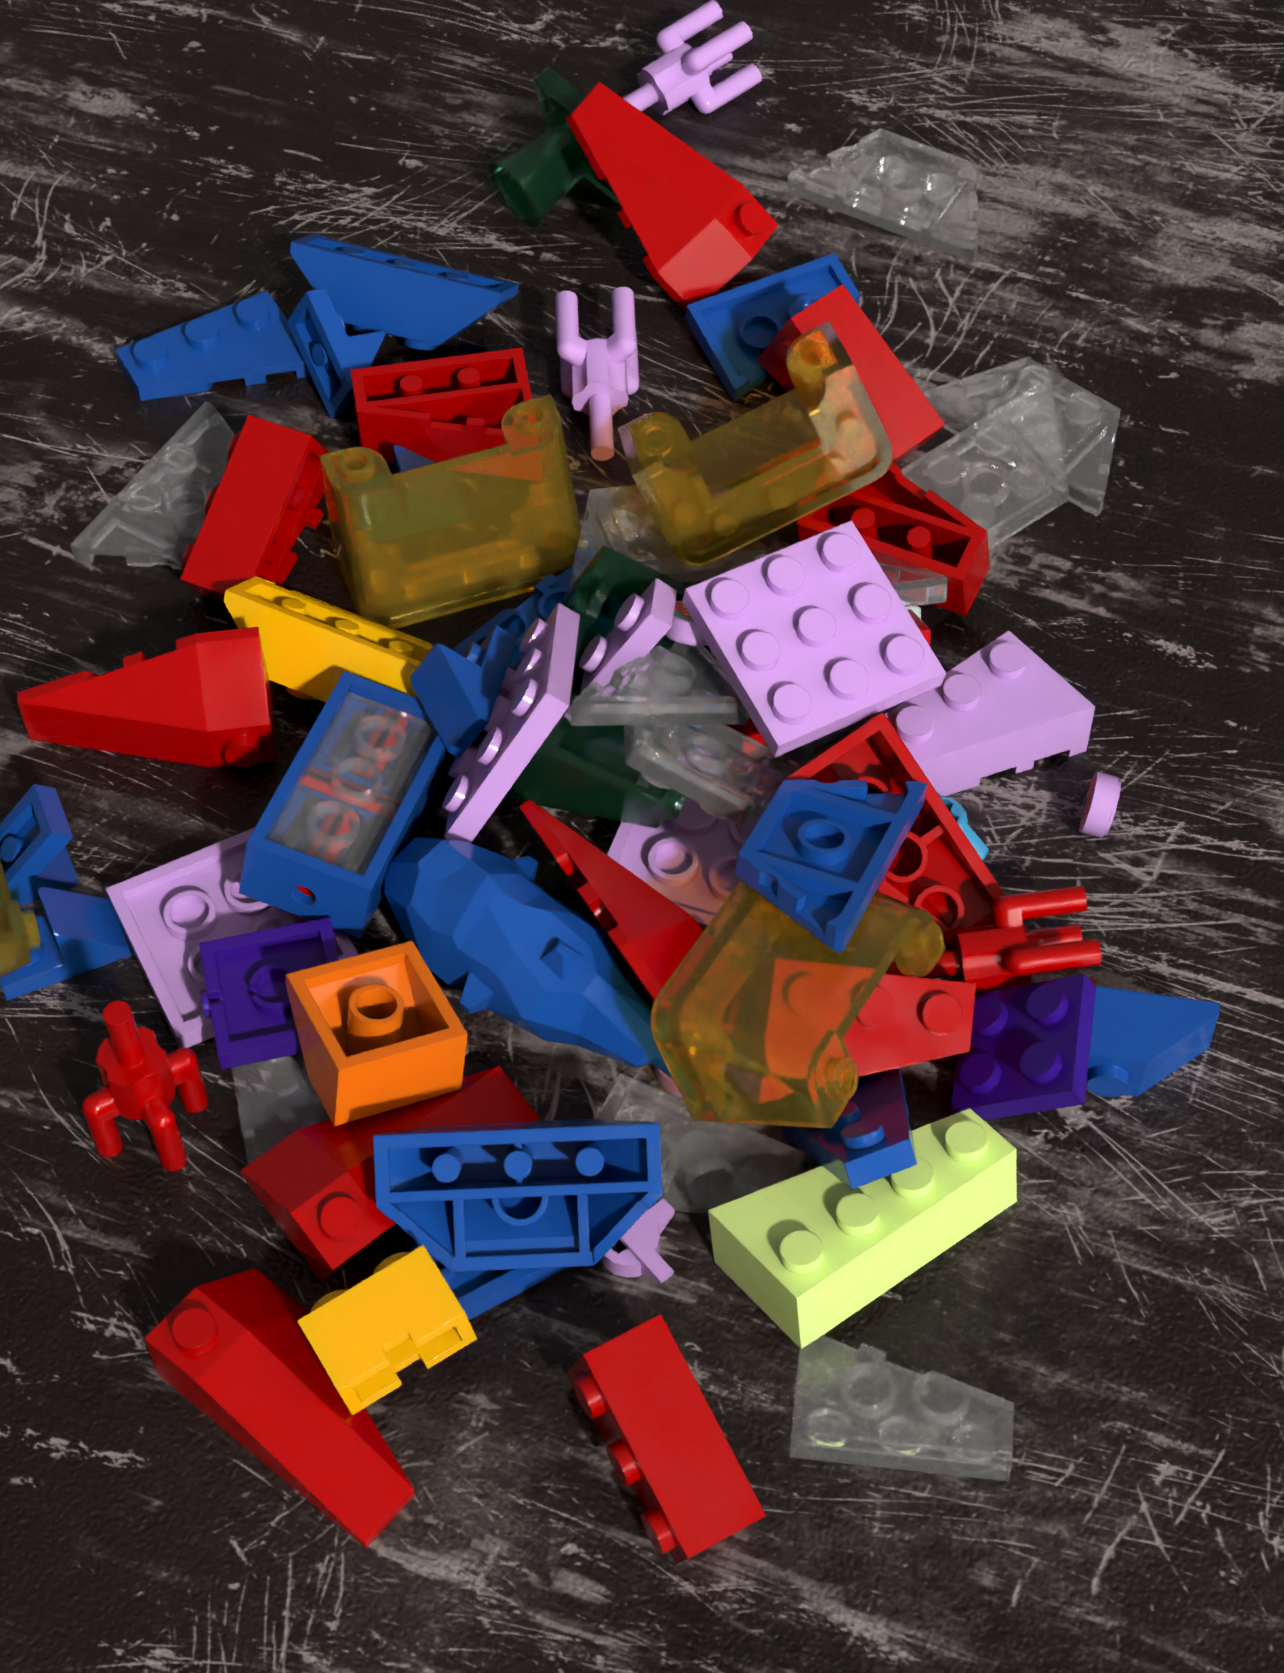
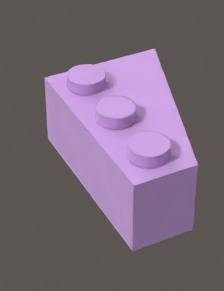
[885,630,1095,796]

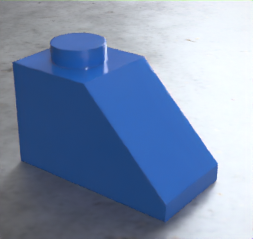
[1086,986,1220,1097]

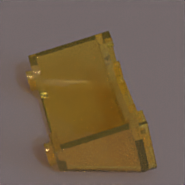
[618,321,893,566]
[319,394,584,629]
[650,880,946,1128]

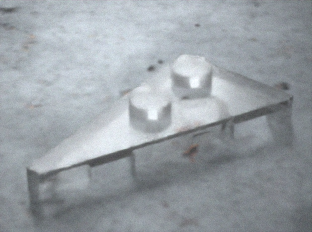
[564,641,750,727]

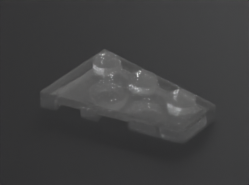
[789,1334,1014,1481]

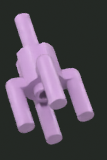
[623,0,762,115]
[555,287,639,461]

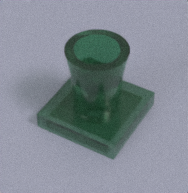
[488,67,622,227]

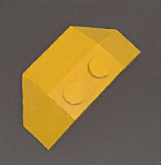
[224,576,434,703]

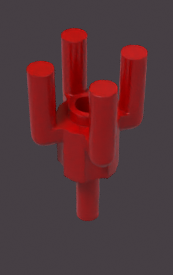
[878,885,1102,992]
[82,1001,209,1171]

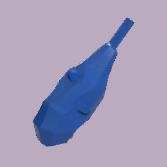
[384,837,737,1115]

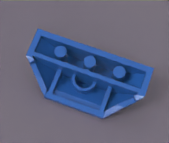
[290,234,519,350]
[373,1119,663,1272]

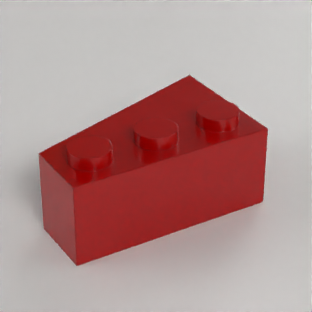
[756,284,945,464]
[350,348,542,479]
[180,414,349,603]
[796,428,990,616]
[749,962,976,1099]
[565,1314,766,1564]

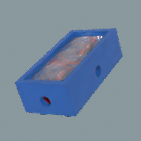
[239,671,453,940]

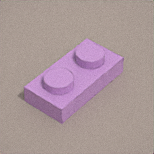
[579,578,677,708]

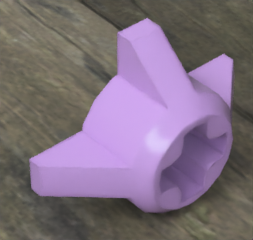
[600,1198,675,1284]

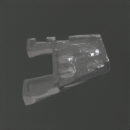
[622,652,828,826]

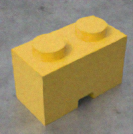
[297,1245,477,1416]

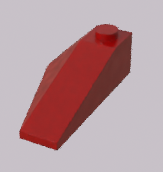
[17,627,278,768]

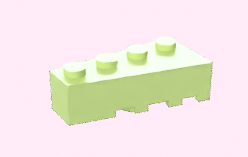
[708,1108,1017,1350]

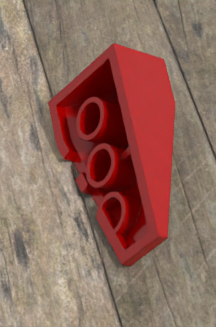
[566,82,779,313]
[775,712,1028,949]
[519,799,738,1029]
[240,1066,540,1283]
[144,1268,415,1549]

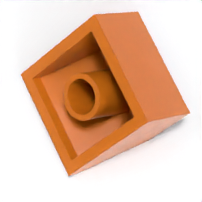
[285,941,468,1126]

